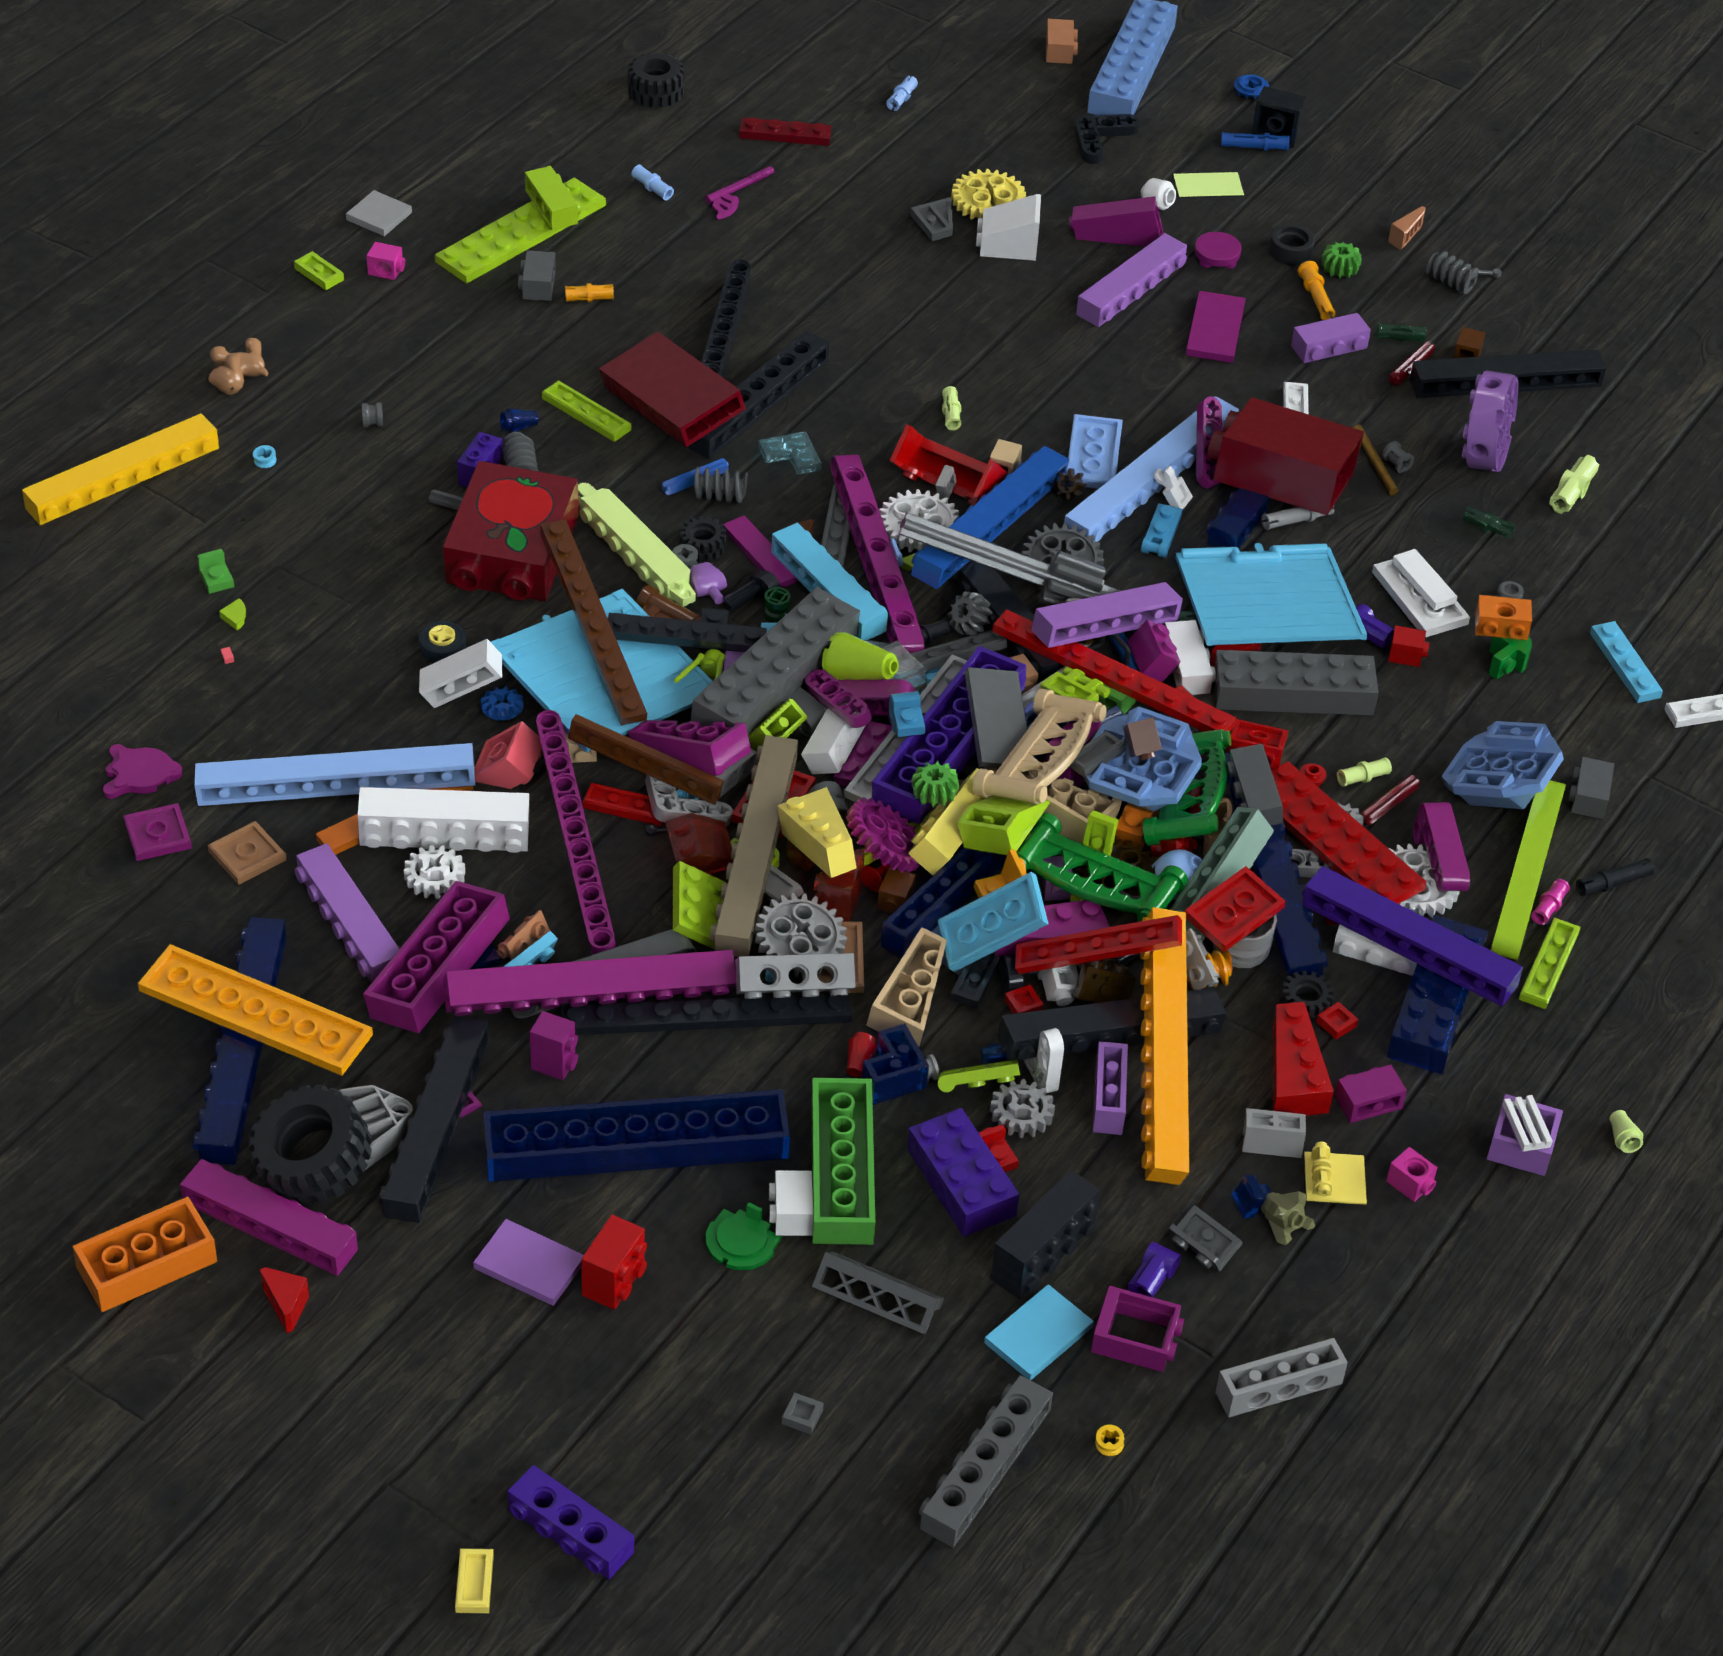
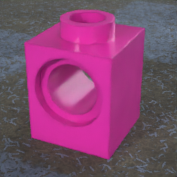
[367,242,405,280]
[1386,1147,1438,1202]

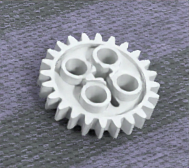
[879,489,959,553]
[1389,844,1460,918]

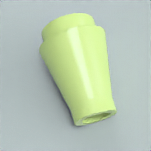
[1609,1110,1643,1153]

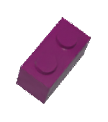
[1127,620,1181,682]
[530,1011,578,1080]
[1335,1064,1407,1123]

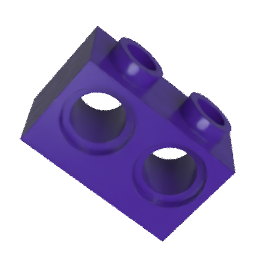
[457,432,503,487]

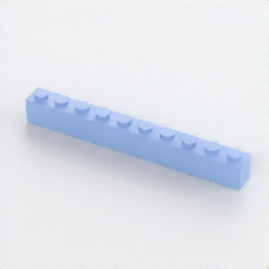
[1064,396,1239,543]
[195,743,475,806]

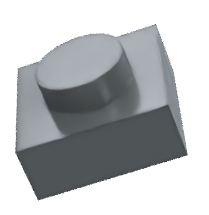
[782,1392,824,1435]

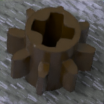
[1054,468,1087,500]

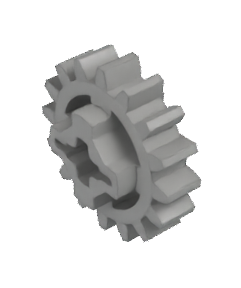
[990,1079,1055,1138]

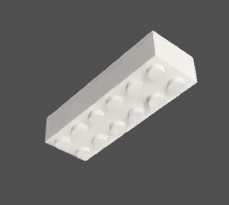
[358,787,529,853]

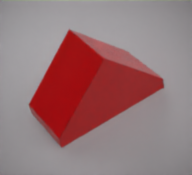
[260,1267,309,1333]

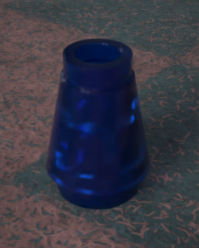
[500,408,539,433]

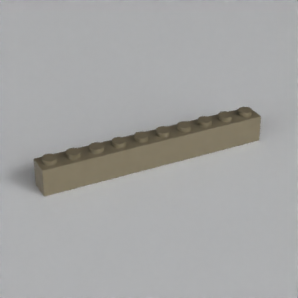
[710,735,798,957]

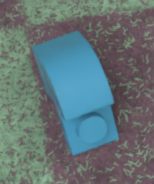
[889,691,925,737]

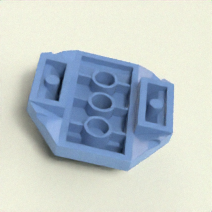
[1083,707,1201,812]
[1442,721,1564,809]

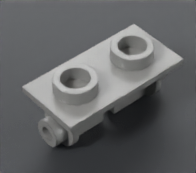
[1186,928,1219,991]

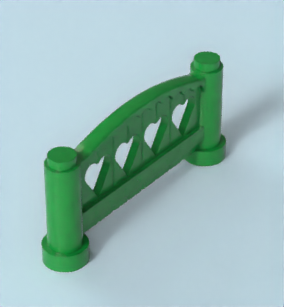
[1143,729,1231,846]
[1016,813,1188,922]

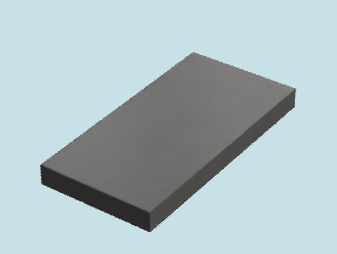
[965,667,1027,768]

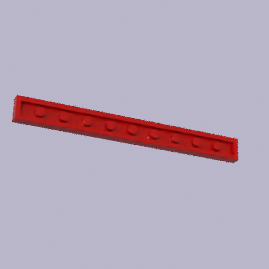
[992,610,1236,732]

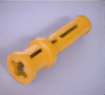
[1297,261,1335,320]

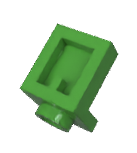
[197,549,234,594]

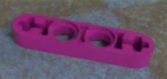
[1196,396,1222,489]
[805,669,872,728]

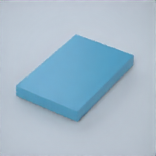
[984,1284,1094,1380]

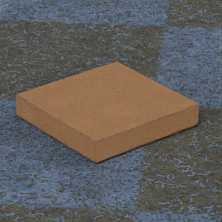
[208,821,286,885]

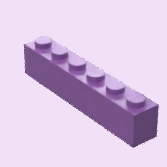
[1076,233,1187,327]
[1031,582,1183,648]
[295,843,399,983]

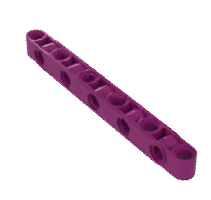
[831,454,924,658]

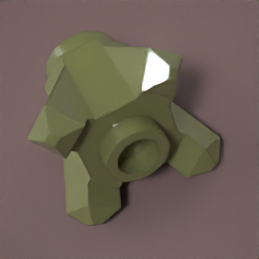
[1261,1191,1315,1245]

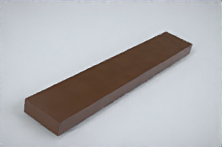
[568,714,724,805]

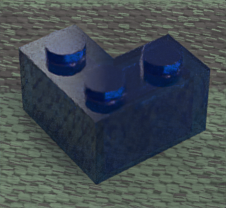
[862,1023,929,1105]

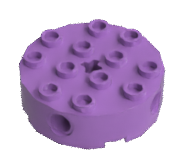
[1462,370,1518,472]

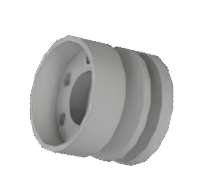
[1212,914,1277,968]

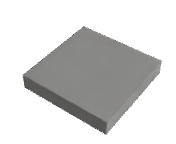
[346,190,412,236]

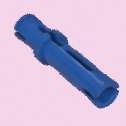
[1221,132,1290,151]

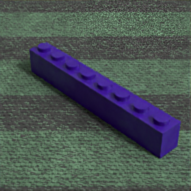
[1302,866,1523,1007]

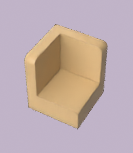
[990,439,1022,473]

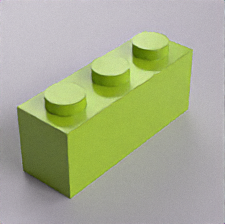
[525,166,581,231]

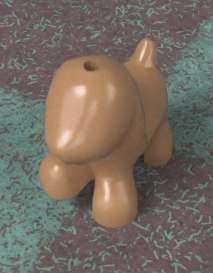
[208,338,268,395]

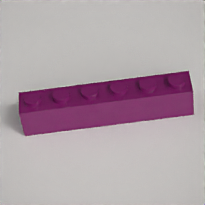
[180,1159,358,1276]

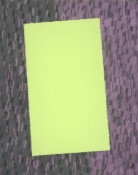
[1173,172,1244,197]

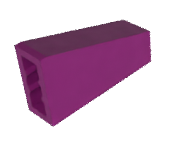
[1069,196,1164,247]

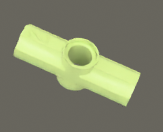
[1549,455,1599,514]

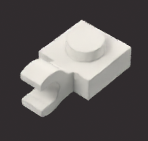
[1154,466,1193,509]

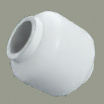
[1141,178,1176,210]

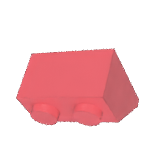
[475,721,542,789]

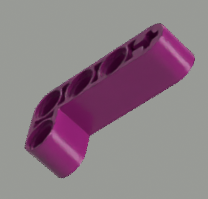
[812,679,915,726]
[1413,802,1470,892]

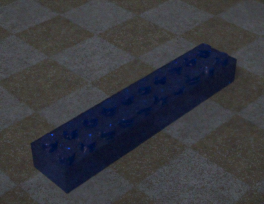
[484,1089,790,1182]

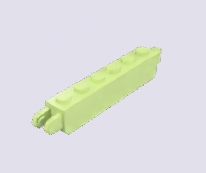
[578,482,696,607]

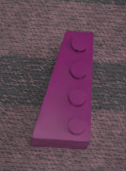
[629,720,751,776]
[994,900,1110,956]

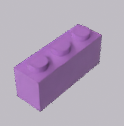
[1291,313,1371,363]
[1093,1042,1128,1135]

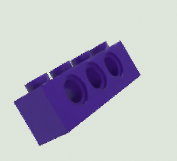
[508,1465,634,1579]

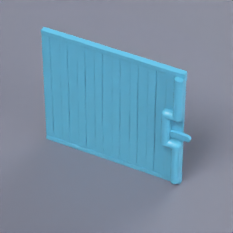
[1175,543,1367,646]
[491,589,713,753]

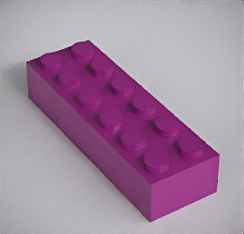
[363,881,510,1033]

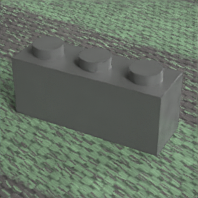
[1226,743,1283,826]

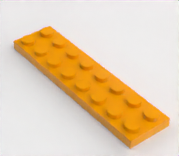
[138,944,373,1076]

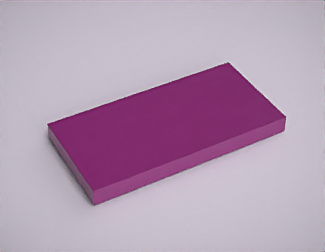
[1186,291,1246,363]

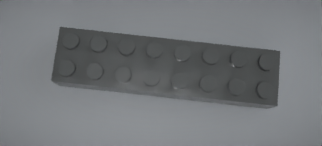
[691,587,860,735]

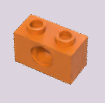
[1475,595,1532,640]

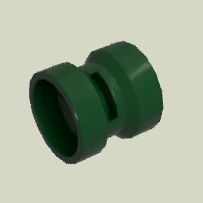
[764,587,790,623]

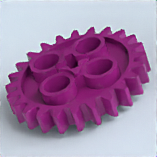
[846,797,920,873]

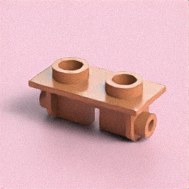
[496,910,550,961]

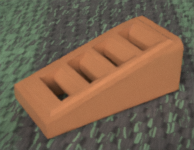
[1388,206,1426,250]

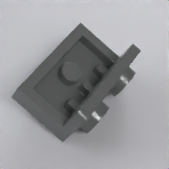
[1169,1205,1243,1271]

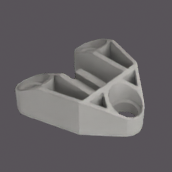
[339,1085,413,1170]

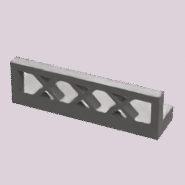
[812,1251,944,1334]

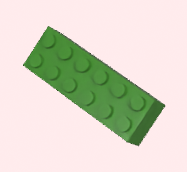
[811,1078,875,1245]

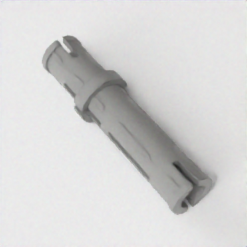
[1261,506,1334,530]

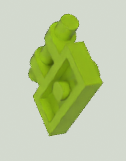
[1040,666,1110,702]

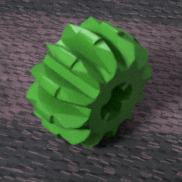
[1321,242,1362,279]
[912,760,959,807]

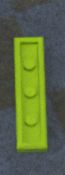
[542,380,631,442]
[1518,918,1581,1009]

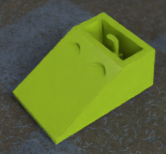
[957,795,1050,855]

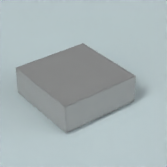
[936,465,957,499]

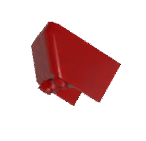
[890,424,1008,506]

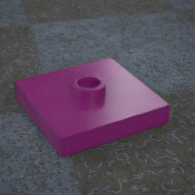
[123,803,192,861]

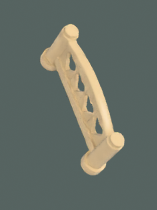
[973,688,1106,804]

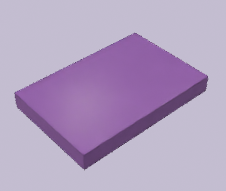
[473,1219,584,1306]

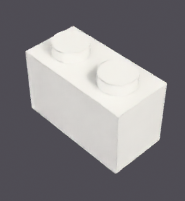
[769,1171,813,1236]

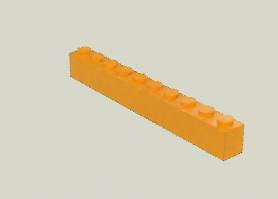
[1140,907,1189,1185]

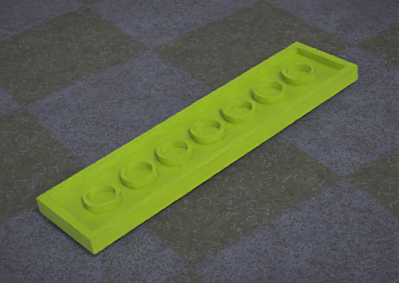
[435,177,606,284]

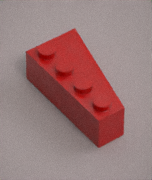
[1272,1002,1334,1116]

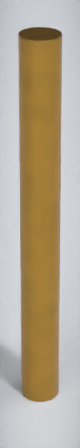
[1353,425,1398,496]

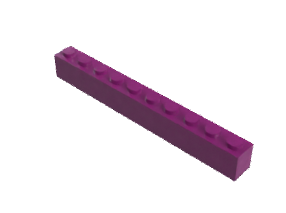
[443,950,736,1016]

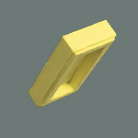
[455,1549,494,1613]

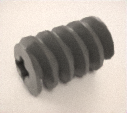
[1425,251,1479,294]
[502,432,539,472]
[694,467,748,504]

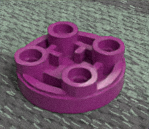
[1194,232,1242,268]

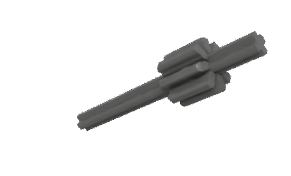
[899,512,1121,606]

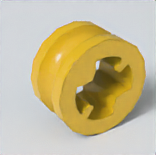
[1095,1425,1124,1456]

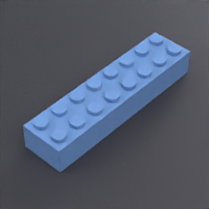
[1087,0,1178,115]

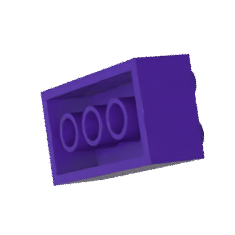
[907,1108,1019,1237]

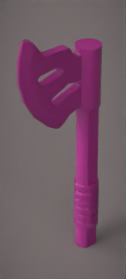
[705,166,774,220]

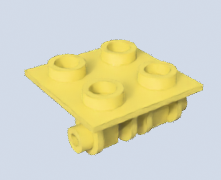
[1304,1141,1367,1205]

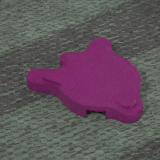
[103,744,183,799]

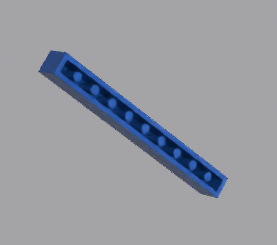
[911,446,1070,589]

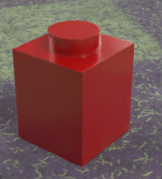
[1388,625,1430,667]

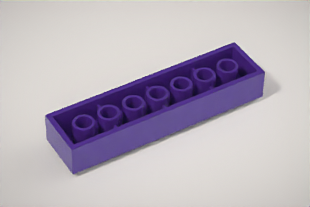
[872,646,1026,824]

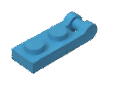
[1141,503,1183,558]

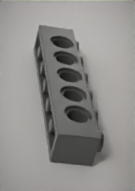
[919,1375,1053,1548]

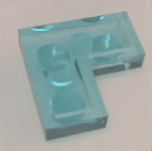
[759,431,821,475]

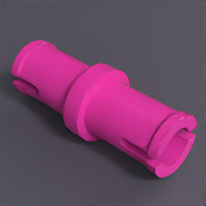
[1531,879,1570,925]

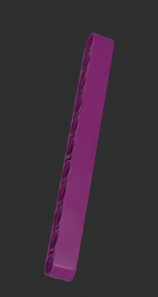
[536,710,616,955]

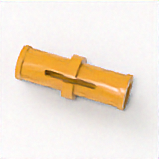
[565,283,614,303]

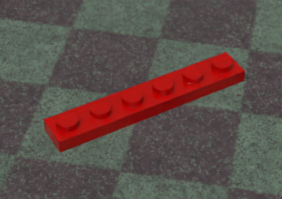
[1015,915,1182,974]

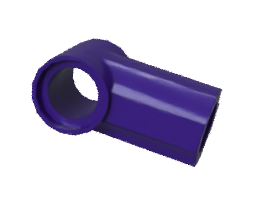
[1356,604,1394,649]
[1128,1241,1181,1297]

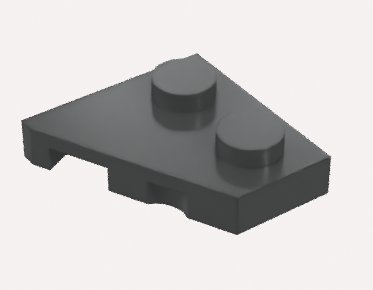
[910,197,953,241]

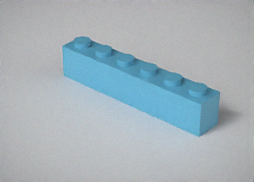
[771,522,888,640]

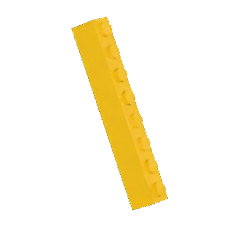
[22,413,219,525]

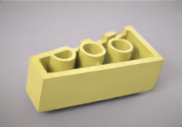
[908,768,992,875]
[777,787,856,878]

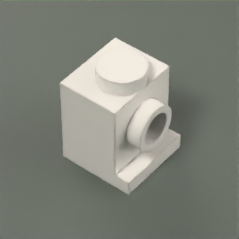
[1038,964,1079,1006]

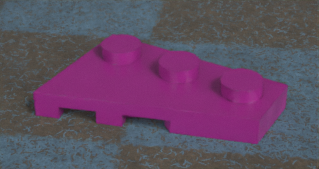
[833,721,892,786]

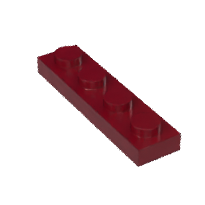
[740,117,832,146]

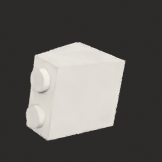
[976,194,1041,261]

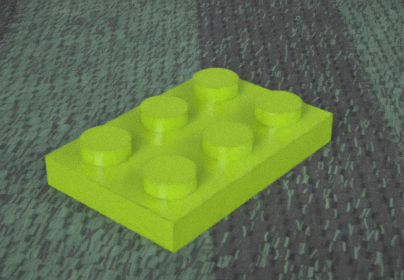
[673,861,726,949]

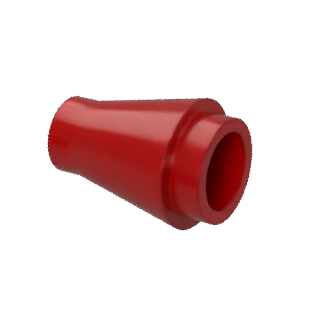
[846,1032,877,1078]

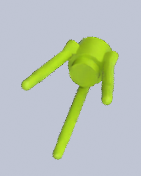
[674,649,726,683]

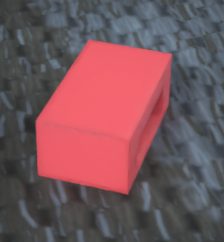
[221,647,234,664]

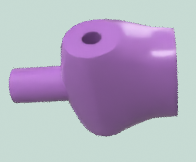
[690,562,727,604]

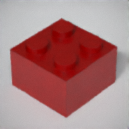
[581,1215,647,1310]

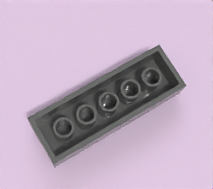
[1214,650,1379,715]

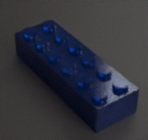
[1387,915,1488,1074]

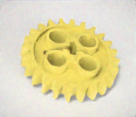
[951,169,1026,220]

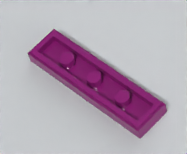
[723,515,799,588]

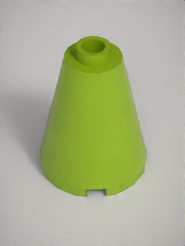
[822,632,899,680]

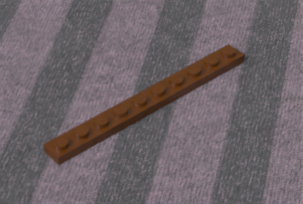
[540,519,648,725]

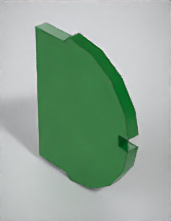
[706,1203,782,1270]

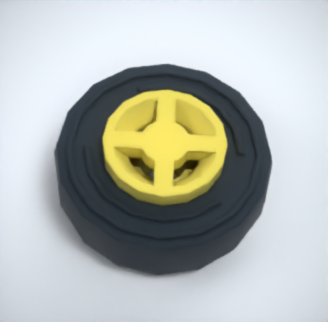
[418,621,466,662]

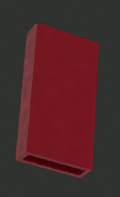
[599,331,746,447]

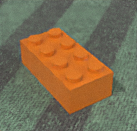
[72,1197,217,1312]

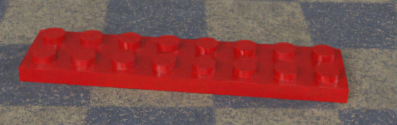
[1271,761,1426,904]

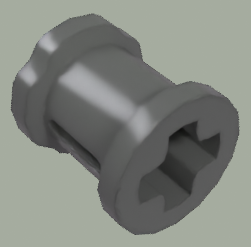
[1382,441,1415,473]

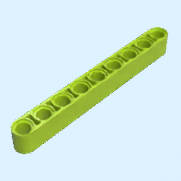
[1491,780,1566,961]

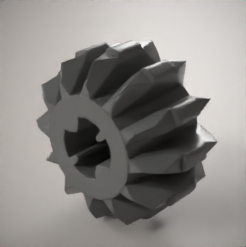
[947,591,993,636]

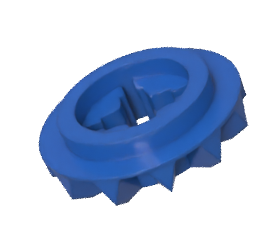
[1234,74,1269,100]
[481,686,524,721]

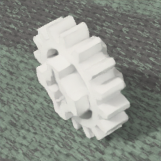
[404,845,465,899]

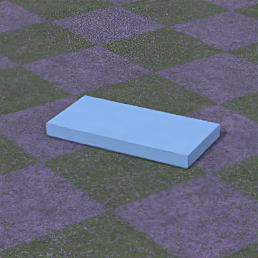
[1066,414,1123,489]

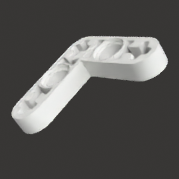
[1024,1028,1064,1093]

